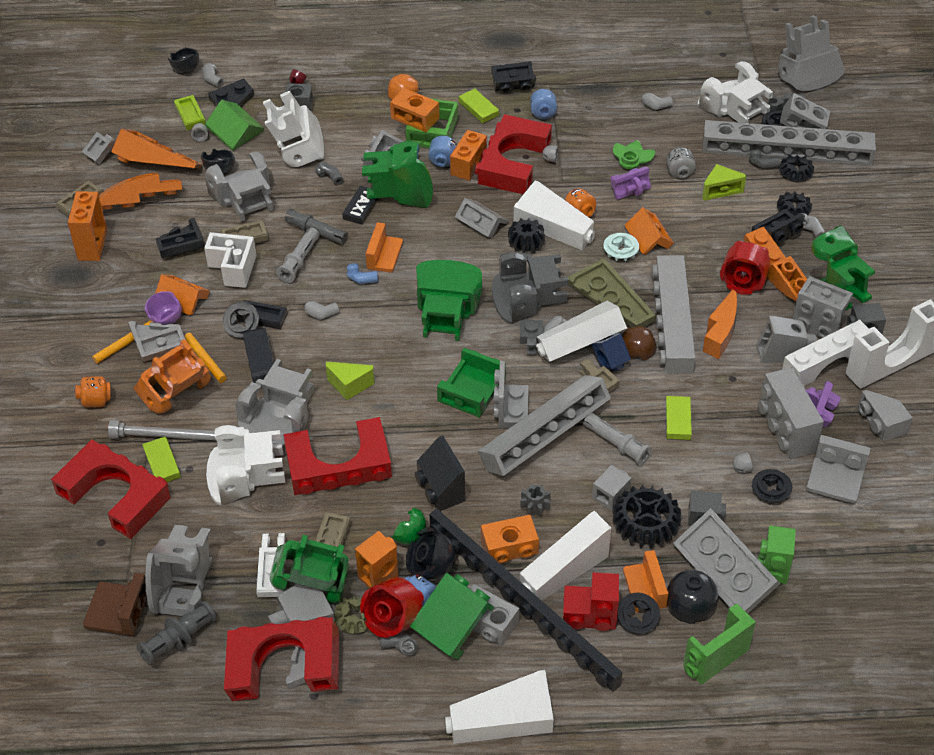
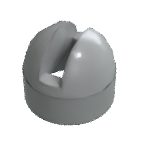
[191,123,208,142]
[543,145,558,163]
[733,452,753,473]

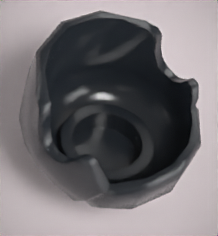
[168,47,199,73]
[200,148,235,174]

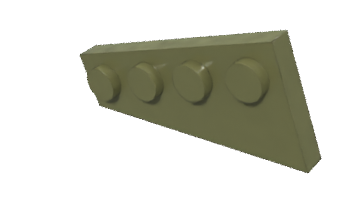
[567,258,656,327]

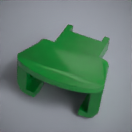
[362,141,433,208]
[811,225,875,311]
[416,260,483,341]
[270,534,350,604]

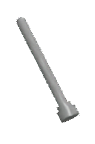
[108,420,217,441]

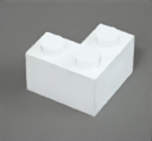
[204,232,256,288]

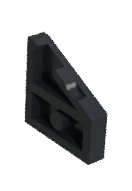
[208,78,254,108]

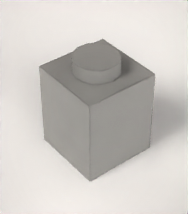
[592,465,632,511]

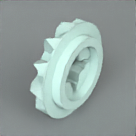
[604,233,639,262]

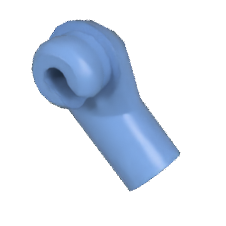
[346,263,378,284]

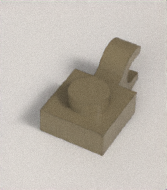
[579,359,620,392]

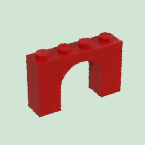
[475,114,552,195]
[283,417,392,495]
[51,440,171,539]
[224,617,339,701]

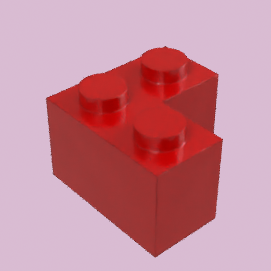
[563,572,619,631]

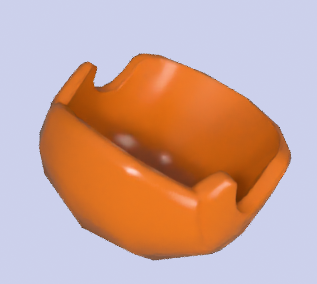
[388,74,419,100]

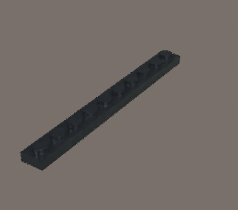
[429,508,622,692]

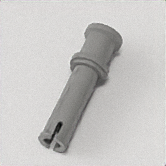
[276,228,320,283]
[583,413,652,466]

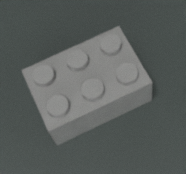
[758,367,824,459]

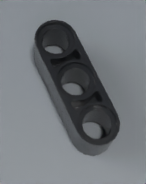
[242,328,274,383]

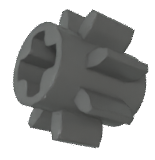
[520,484,551,516]

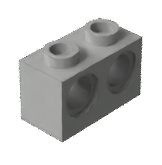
[780,93,830,129]
[471,584,519,646]

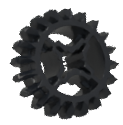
[612,484,681,549]

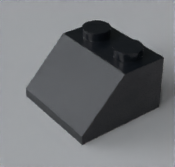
[415,435,466,511]

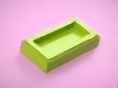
[459,89,499,123]
[174,95,206,130]
[666,396,692,440]
[142,437,181,482]

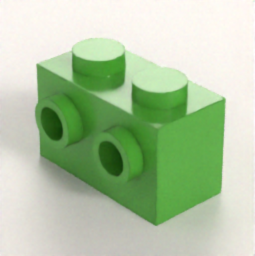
[758,525,796,584]

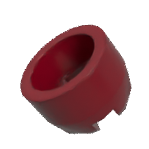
[289,69,307,84]

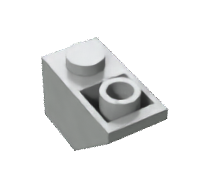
[858,390,913,442]

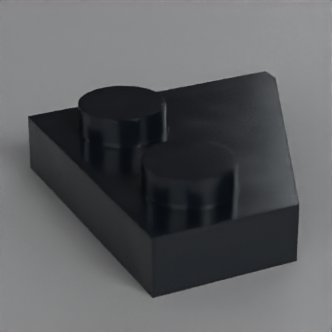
[156,218,204,258]

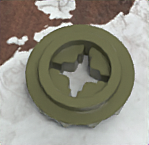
[334,594,368,634]

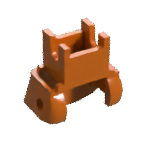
[133,339,211,414]

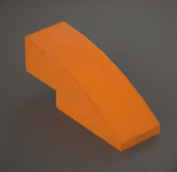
[703,290,737,359]

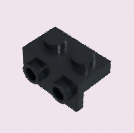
[491,61,536,93]
[751,209,805,244]

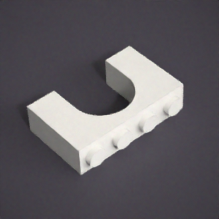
[846,299,934,389]

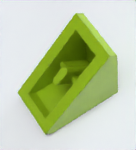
[702,164,746,201]
[326,361,375,400]

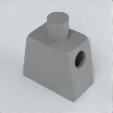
[756,316,817,363]
[268,584,335,624]

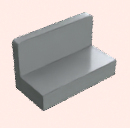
[455,198,509,238]

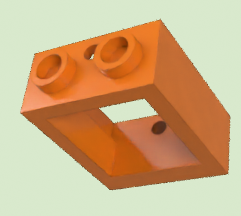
[68,191,108,261]

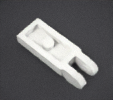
[256,533,286,597]

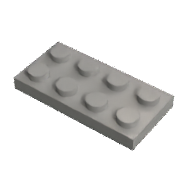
[673,508,780,614]

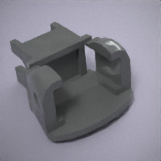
[492,252,568,324]

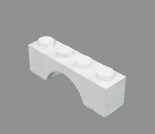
[782,320,869,387]

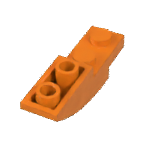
[99,173,182,210]
[743,227,807,301]

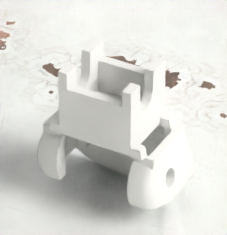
[697,61,773,123]
[263,91,324,167]
[206,425,285,506]

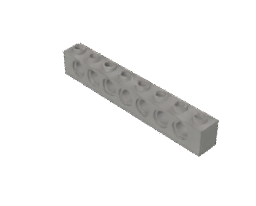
[702,120,876,166]

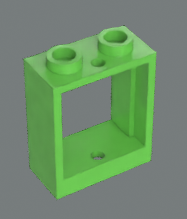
[406,99,458,148]

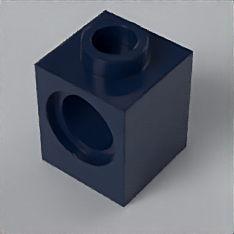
[591,333,631,371]

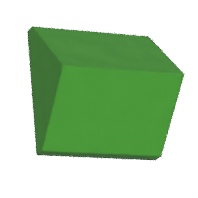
[205,100,264,151]

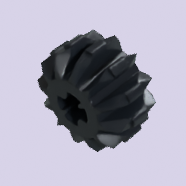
[508,218,545,254]

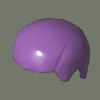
[145,291,182,325]

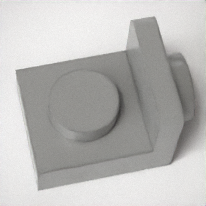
[82,132,116,165]

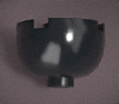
[405,527,455,581]
[667,569,719,624]

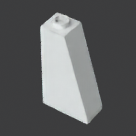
[513,180,595,250]
[536,301,627,362]
[520,511,611,601]
[445,670,554,744]

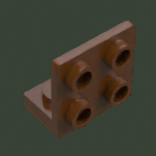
[83,573,147,636]

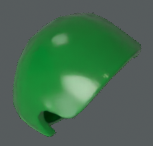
[391,507,426,546]

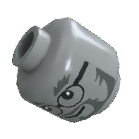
[666,147,696,178]

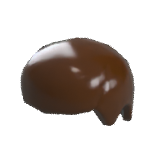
[622,326,657,361]

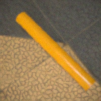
[92,321,152,364]
[184,333,227,383]

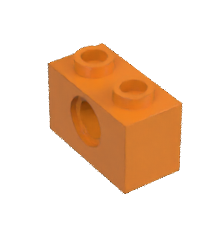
[390,88,440,132]
[450,130,487,181]
[481,515,539,564]
[355,531,398,589]

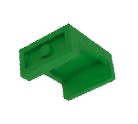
[437,348,506,418]
[410,573,495,660]

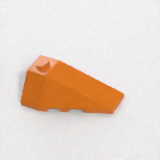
[111,129,202,168]

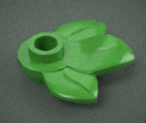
[613,140,655,169]

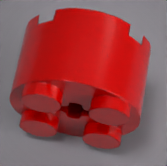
[720,241,771,295]
[360,577,424,638]

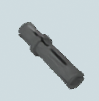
[285,208,348,245]

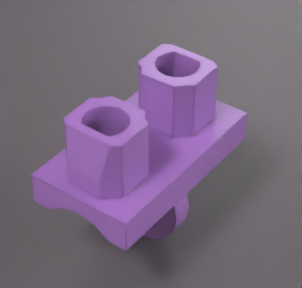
[610,167,651,200]
[805,381,841,428]

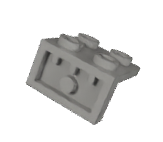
[793,276,853,338]
[494,361,528,428]
[806,435,871,504]

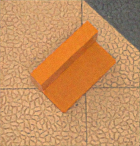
[625,207,674,255]
[366,222,403,273]
[155,274,210,315]
[623,550,668,613]

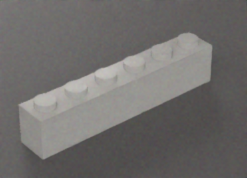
[652,255,695,374]
[478,375,611,476]

